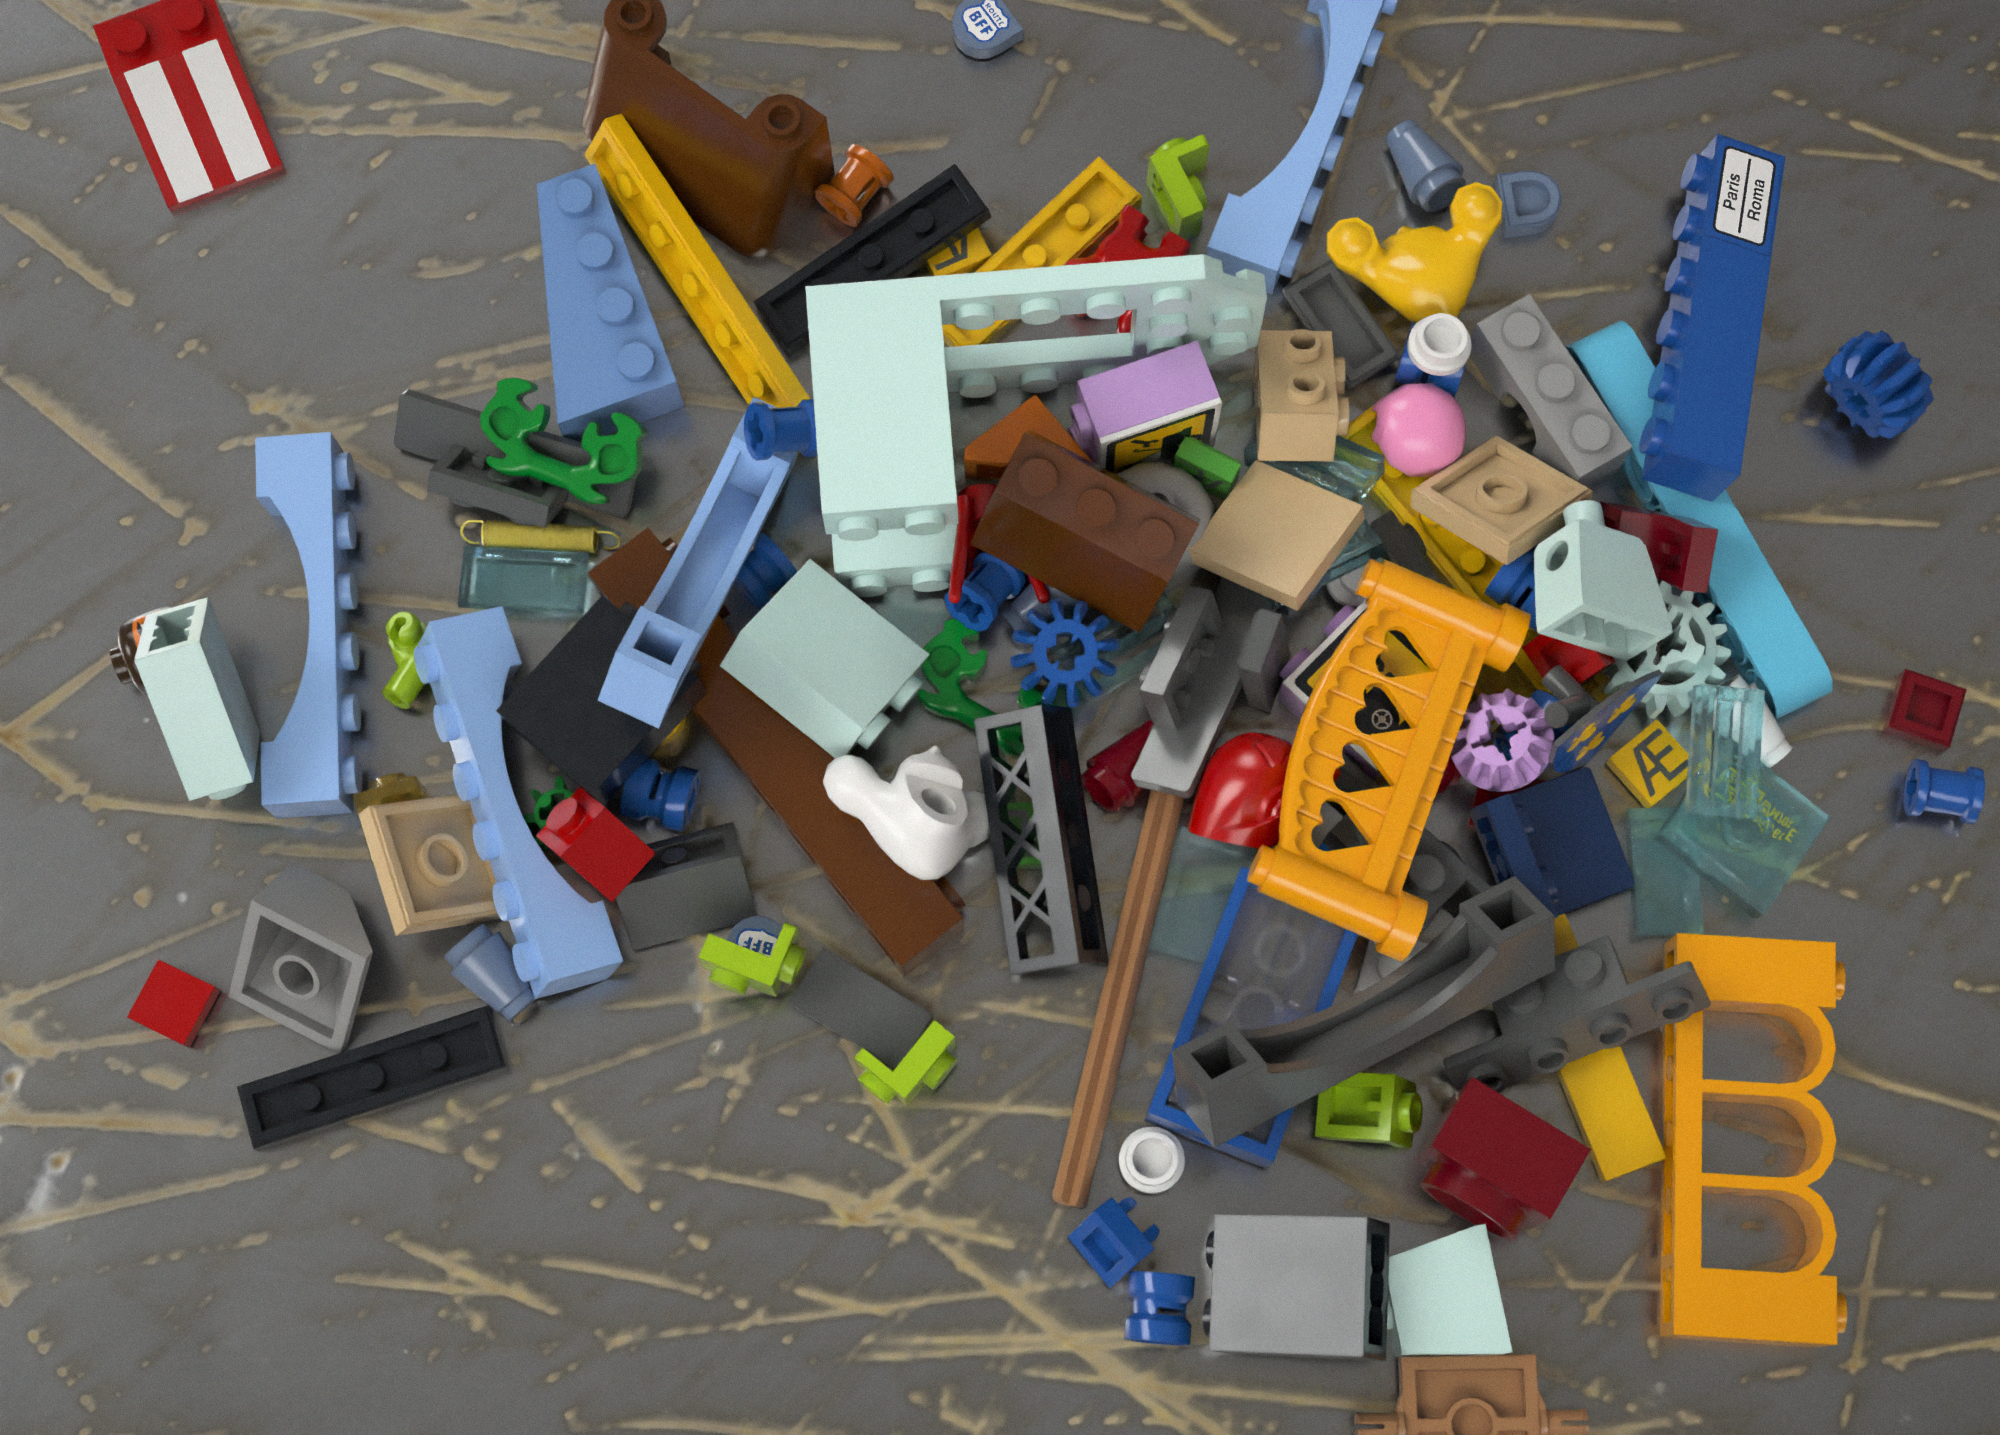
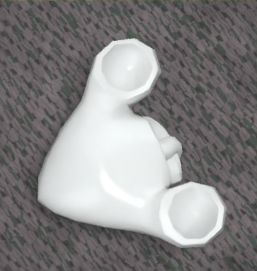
[823,746,990,880]

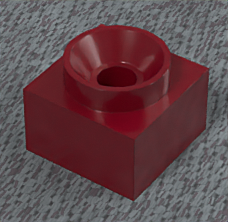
[1414,1077,1591,1241]

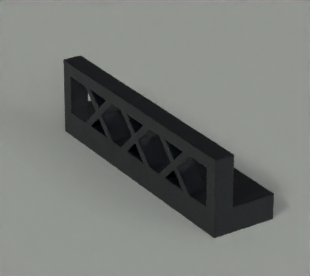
[974,705,1109,975]

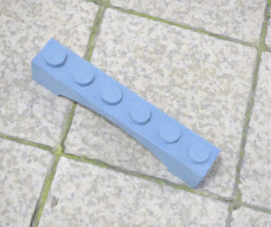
[1206,0,1399,295]
[598,397,799,729]
[255,432,362,819]
[414,606,623,999]

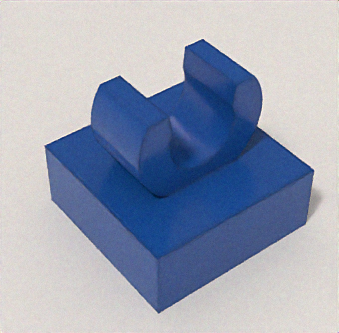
[1068,1197,1160,1288]

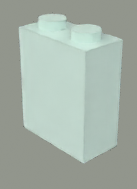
[720,559,930,758]
[134,597,260,801]

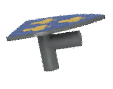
[1541,665,1663,773]

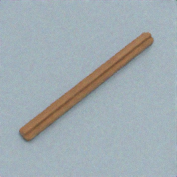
[1052,790,1184,1208]

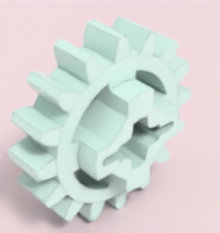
[1600,580,1731,719]

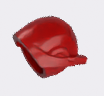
[1188,732,1341,849]

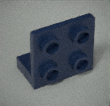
[1468,767,1635,919]

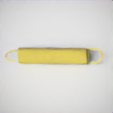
[460,520,621,553]

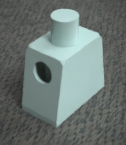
[1534,500,1673,661]
[1387,1224,1513,1357]

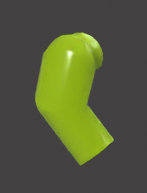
[382,611,426,709]

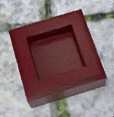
[1882,669,1967,753]

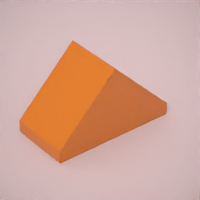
[964,395,1091,482]

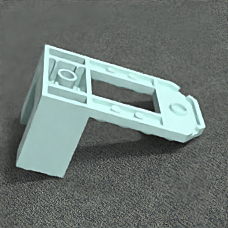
[805,254,1267,597]

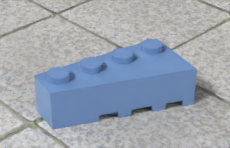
[537,164,685,442]

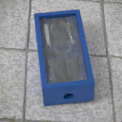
[1144,866,1358,1169]

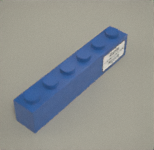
[1639,134,1786,502]

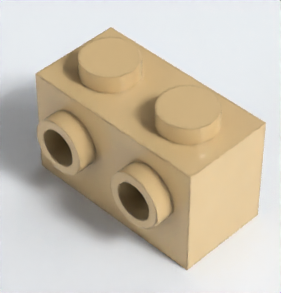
[1253,329,1349,462]

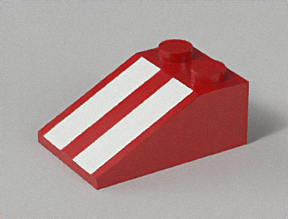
[93,0,285,212]

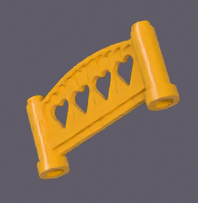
[1247,559,1531,962]

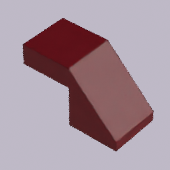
[1600,501,1718,593]

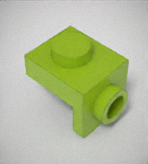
[698,922,806,997]
[854,1020,958,1106]

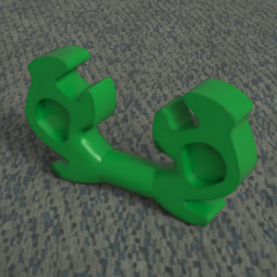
[480,378,647,504]
[918,619,1080,760]

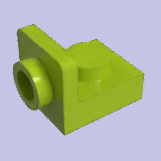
[1146,134,1210,240]
[1315,1073,1423,1148]

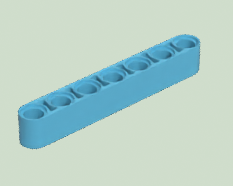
[1566,320,1833,720]

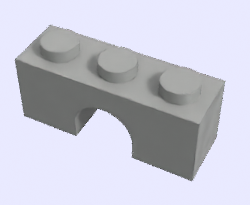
[1469,294,1633,488]

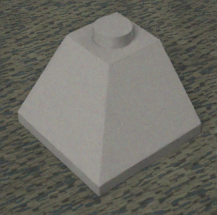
[228,861,373,1054]

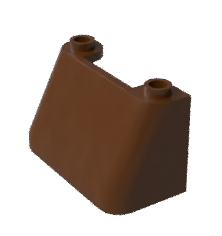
[582,0,835,258]

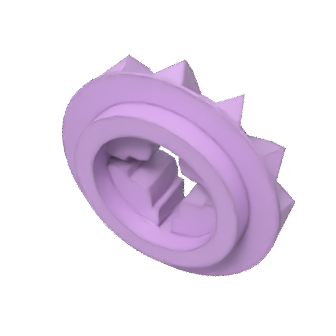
[1451,688,1554,792]

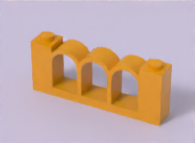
[1660,933,1847,1348]

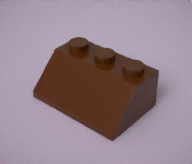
[970,429,1200,633]

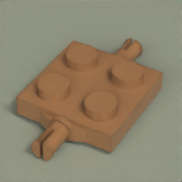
[1354,1354,1589,1435]

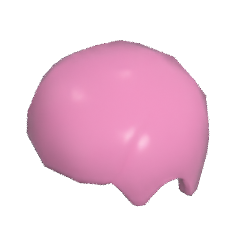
[1372,383,1466,477]

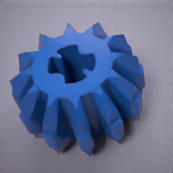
[1823,330,1934,439]
[1010,599,1119,708]

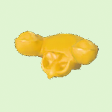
[1326,182,1503,323]

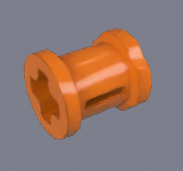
[815,144,894,227]

